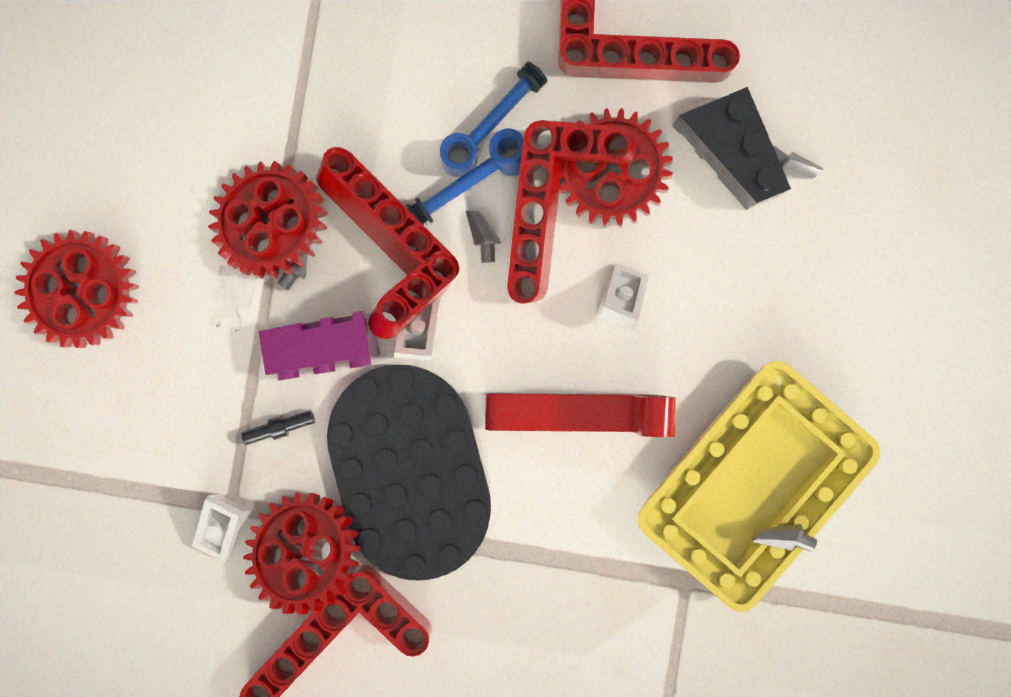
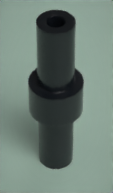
[241,409,315,445]

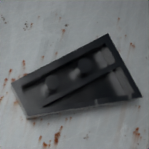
[672,87,791,210]

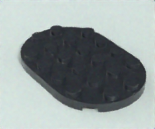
[327,365,491,581]

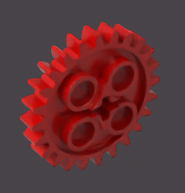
[559,108,673,228]
[208,161,328,279]
[14,230,139,348]
[243,492,361,615]

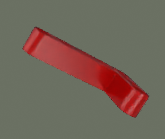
[558,0,740,83]
[507,120,637,304]
[316,147,460,340]
[485,393,676,437]
[239,565,432,697]

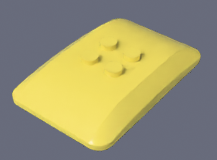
[637,361,881,612]

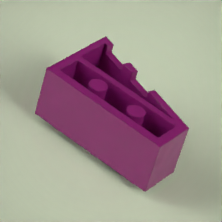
[258,311,380,381]

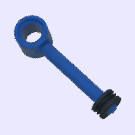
[440,61,548,178]
[406,128,523,225]

